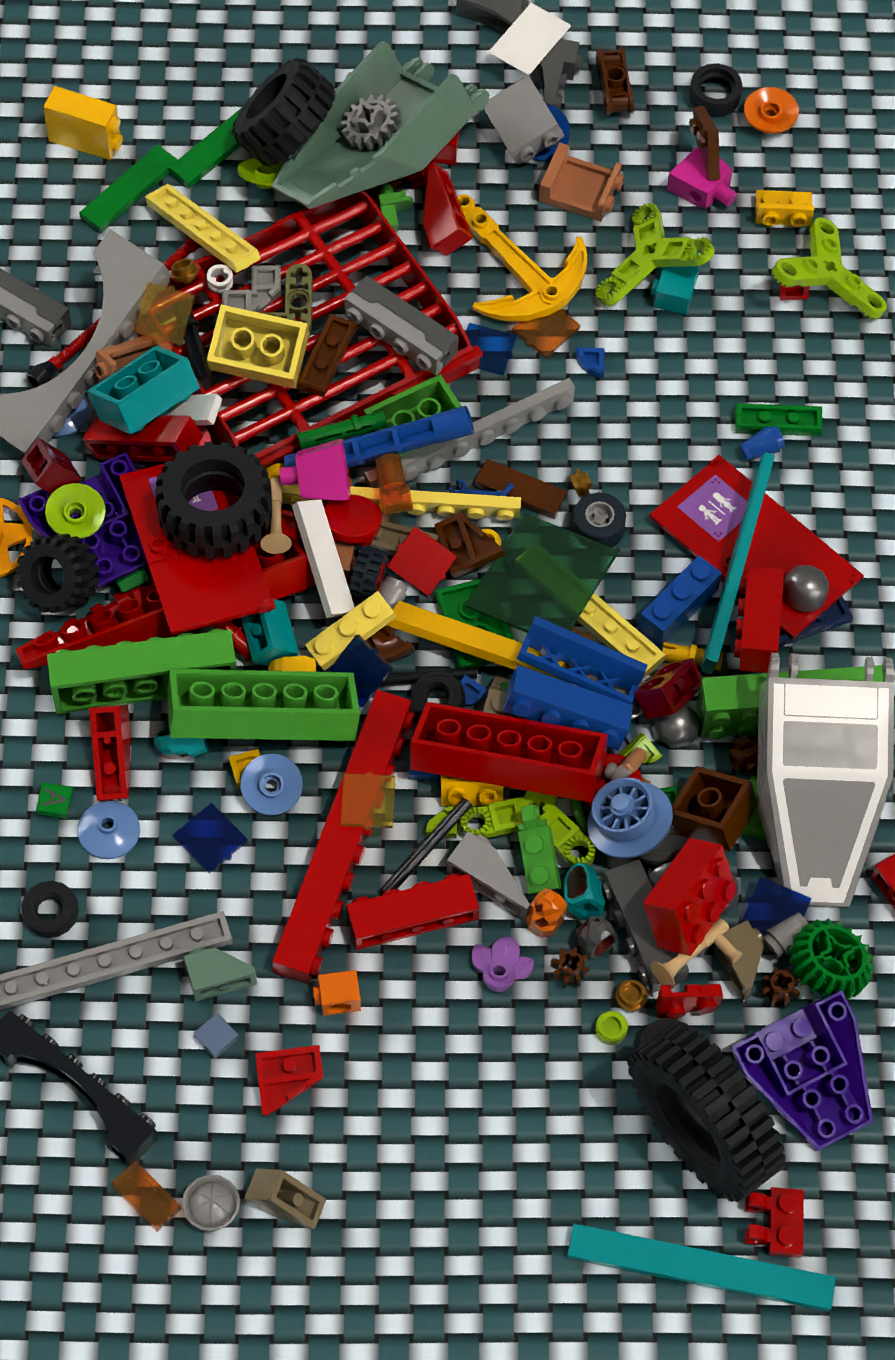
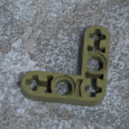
[262,264,313,337]

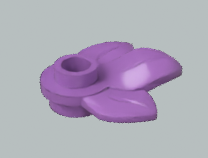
[472,937,534,992]

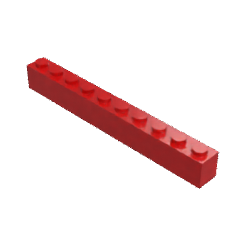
[272,690,415,985]

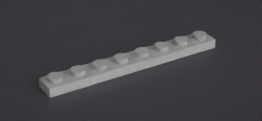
[364,378,575,489]
[0,911,233,1011]

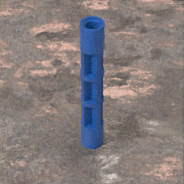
[284,406,474,468]

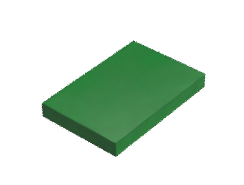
[434,576,513,668]

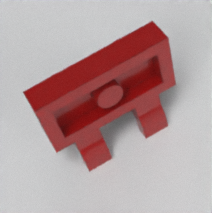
[745,1187,804,1258]

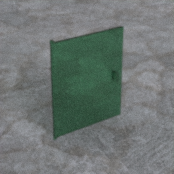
[466,513,620,633]

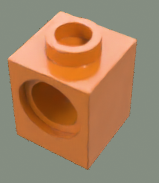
[313,970,361,1016]

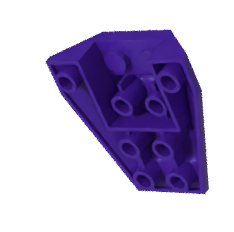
[18,452,148,589]
[730,990,873,1151]

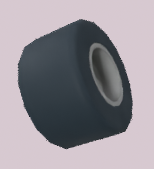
[572,492,626,551]

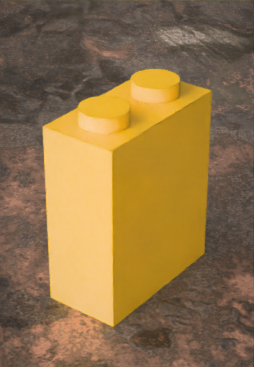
[43,86,123,160]

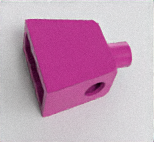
[667,146,737,209]
[280,439,351,500]

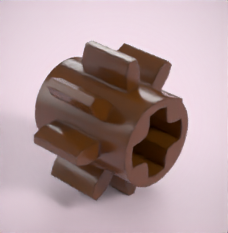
[728,735,758,775]
[550,947,590,988]
[761,966,801,1008]

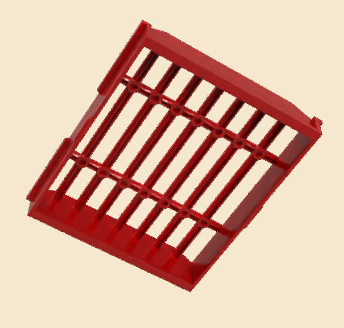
[134,190,483,468]

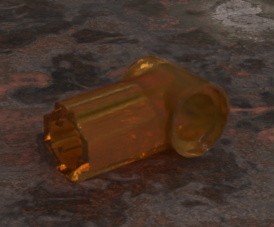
[375,453,413,516]

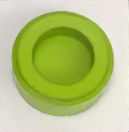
[595,1011,628,1045]

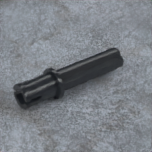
[172,300,212,381]

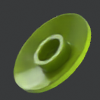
[238,158,284,189]
[45,483,106,539]

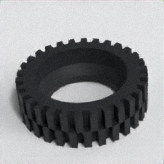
[627,1022,786,1202]

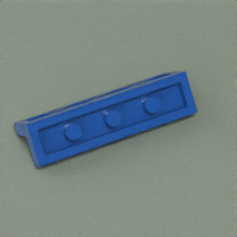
[517,616,648,704]

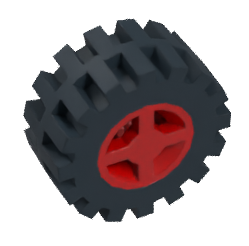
[349,545,388,601]

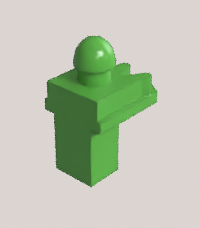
[377,183,414,232]

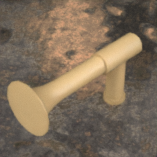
[260,477,292,554]
[650,919,743,989]

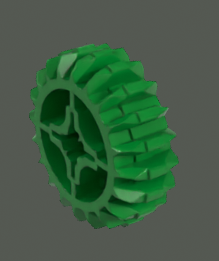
[788,918,874,1000]

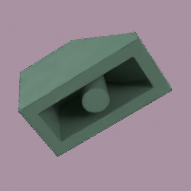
[184,947,257,1002]

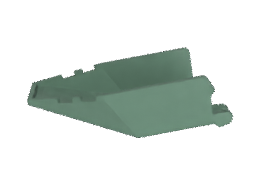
[272,41,490,209]

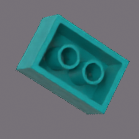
[87,345,200,434]

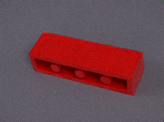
[82,415,203,462]
[734,566,784,673]
[346,874,479,950]

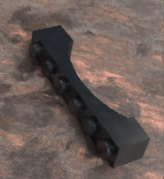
[0,1010,158,1168]

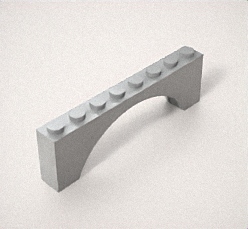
[0,229,172,455]

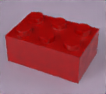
[643,838,737,956]

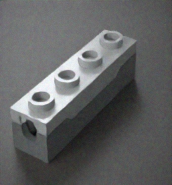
[0,268,72,348]
[345,275,459,376]

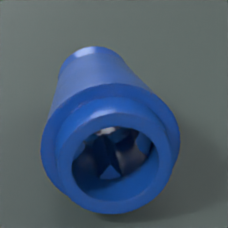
[739,425,785,461]

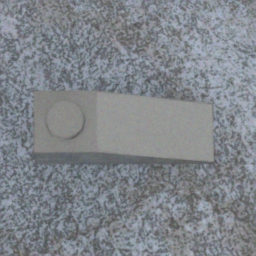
[446,832,530,921]

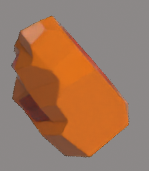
[526,888,568,938]

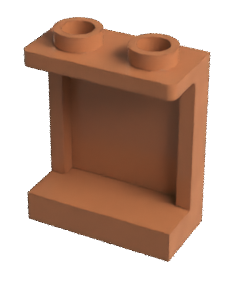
[539,142,625,222]
[94,332,172,384]

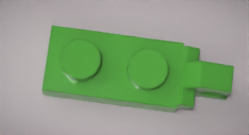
[518,804,562,894]

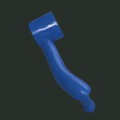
[449,479,514,496]

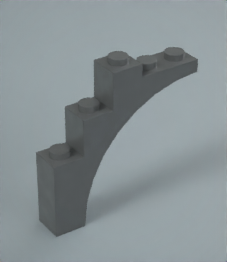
[456,0,583,110]

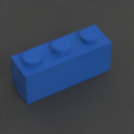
[638,555,722,648]

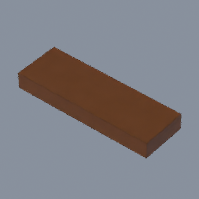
[297,314,357,397]
[475,458,567,519]

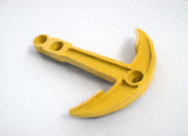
[458,194,587,321]

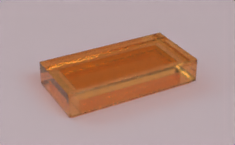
[112,1161,181,1232]

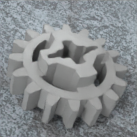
[341,95,402,150]

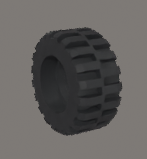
[232,58,336,166]
[155,441,272,559]

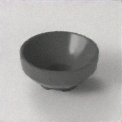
[638,833,688,870]

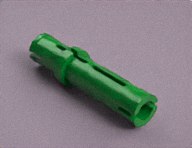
[297,410,387,450]

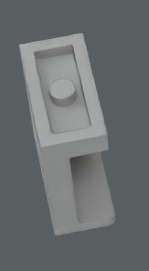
[484,75,565,165]

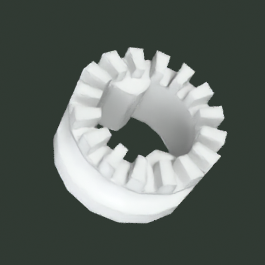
[207,264,233,294]

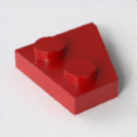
[655,984,723,1019]
[255,1045,324,1117]

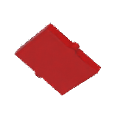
[387,526,458,597]

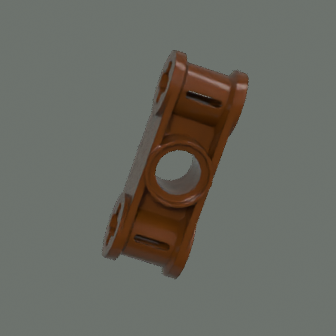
[596,47,634,116]

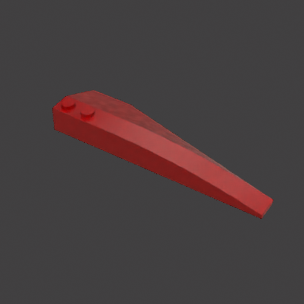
[15,537,315,669]

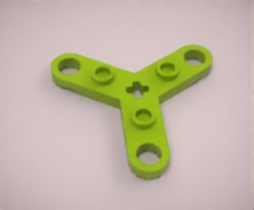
[595,203,715,306]
[771,217,887,320]
[461,791,596,866]

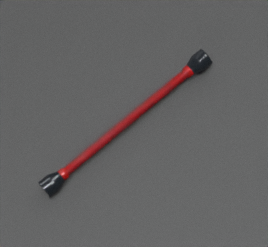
[26,237,202,388]

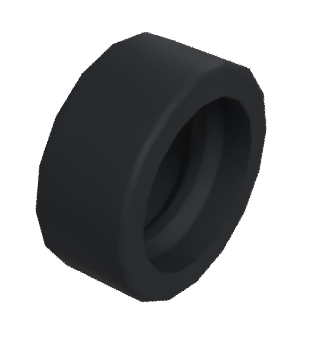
[689,63,743,117]

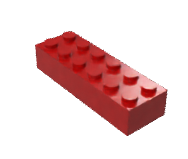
[410,702,608,803]

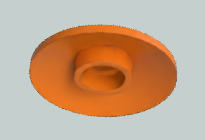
[744,87,799,134]

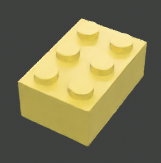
[207,304,310,389]

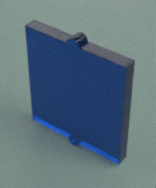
[466,323,517,375]
[328,634,393,707]
[173,802,248,874]
[741,877,812,935]

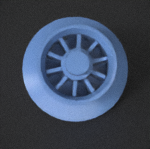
[587,778,673,859]

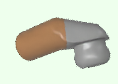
[603,747,647,782]

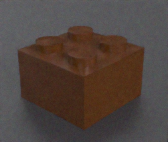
[672,766,757,851]

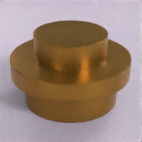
[171,259,199,284]
[569,468,593,497]
[615,980,648,1012]

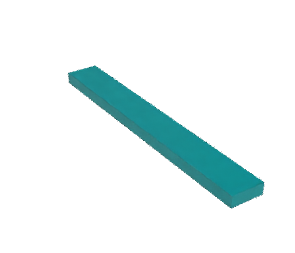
[700,452,775,674]
[567,1223,836,1312]

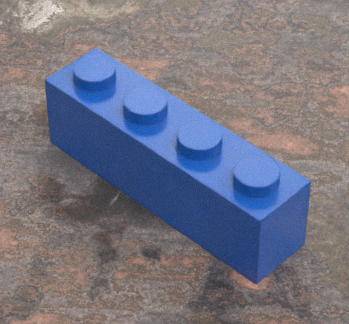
[503,665,633,751]

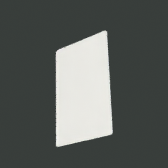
[489,3,571,75]

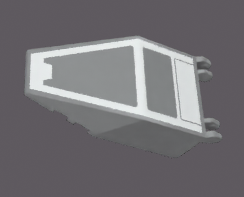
[757,653,895,907]

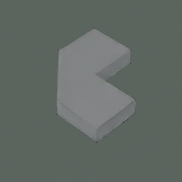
[222,265,281,313]

